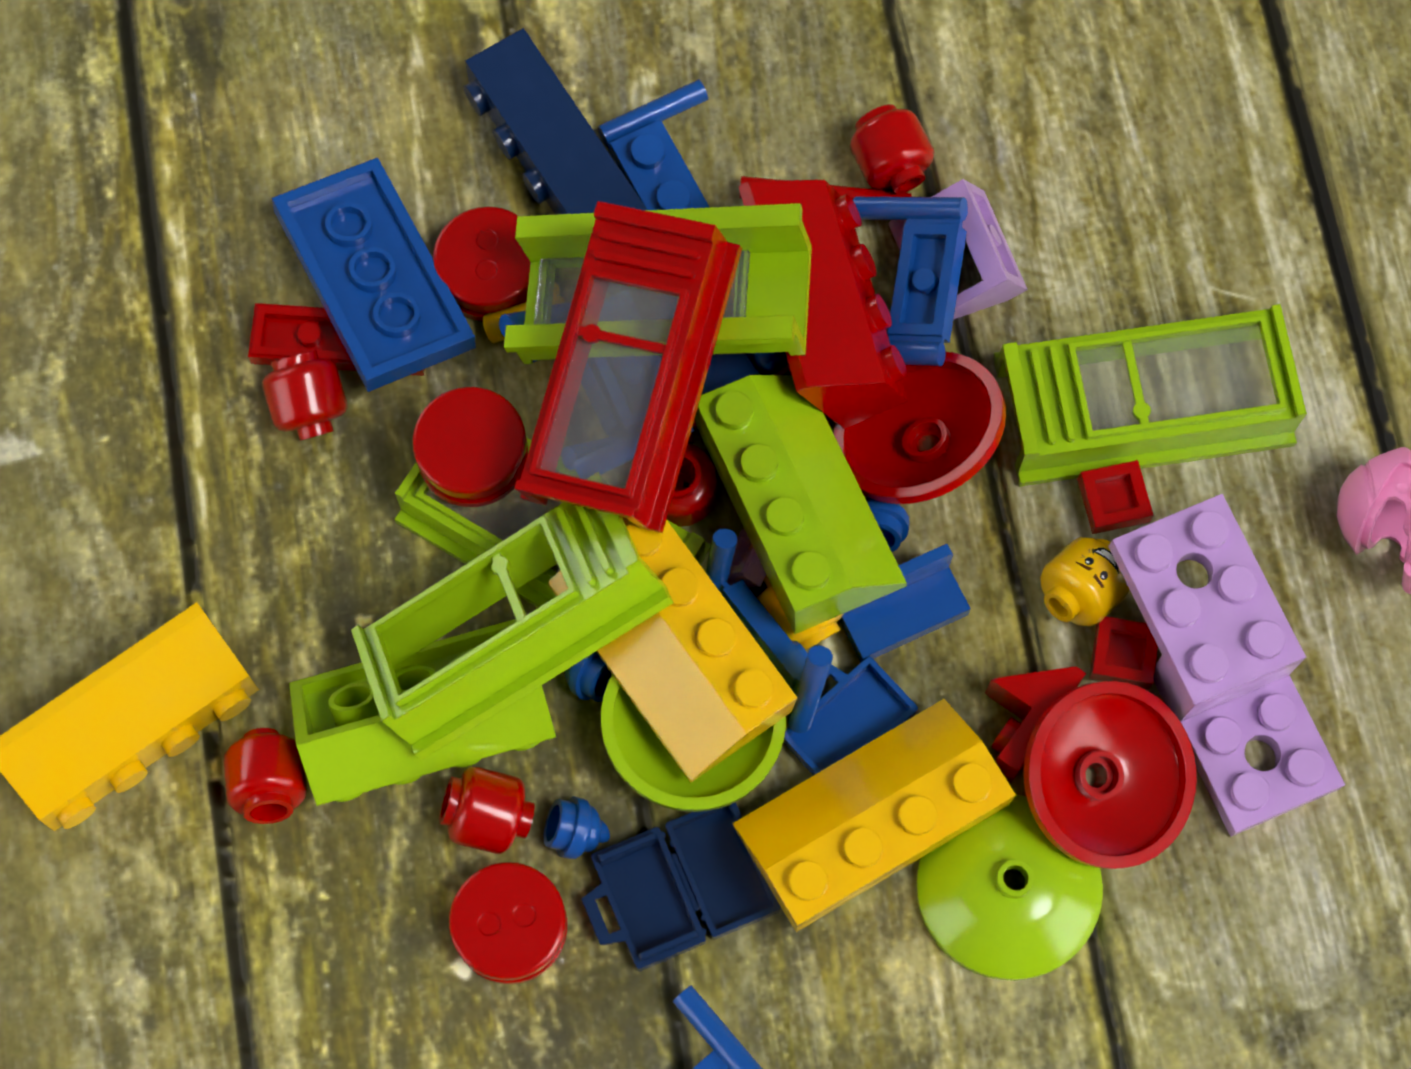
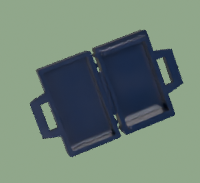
[581,802,781,972]

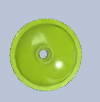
[601,674,786,812]
[916,795,1103,981]

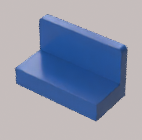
[839,544,971,663]

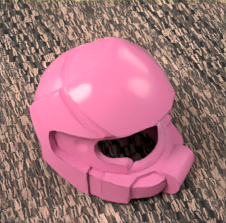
[1337,447,1411,595]

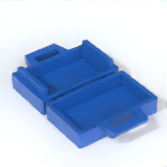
[783,656,918,775]

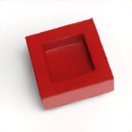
[1077,460,1154,534]
[1089,616,1158,689]

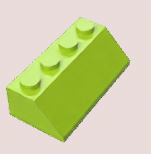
[695,375,907,634]
[289,619,556,806]

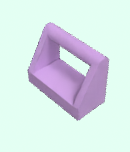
[888,179,1028,320]

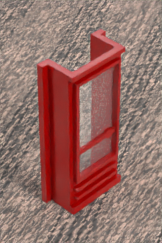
[514,201,742,533]

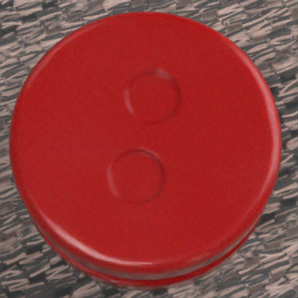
[433,207,531,322]
[413,387,528,507]
[449,862,568,984]

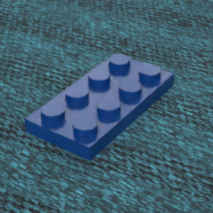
[272,157,476,392]

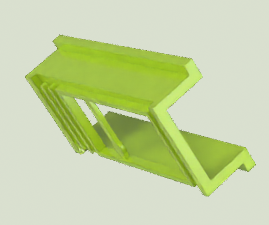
[351,472,674,760]

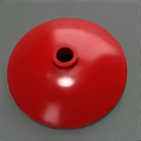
[833,352,1006,504]
[1024,681,1197,869]

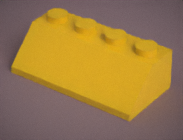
[548,516,798,783]
[0,602,259,831]
[732,699,1016,932]

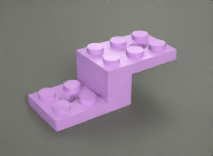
[1108,494,1345,837]

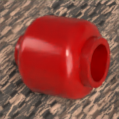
[850,104,935,194]
[262,350,348,441]
[667,444,718,527]
[224,728,307,824]
[439,766,535,854]

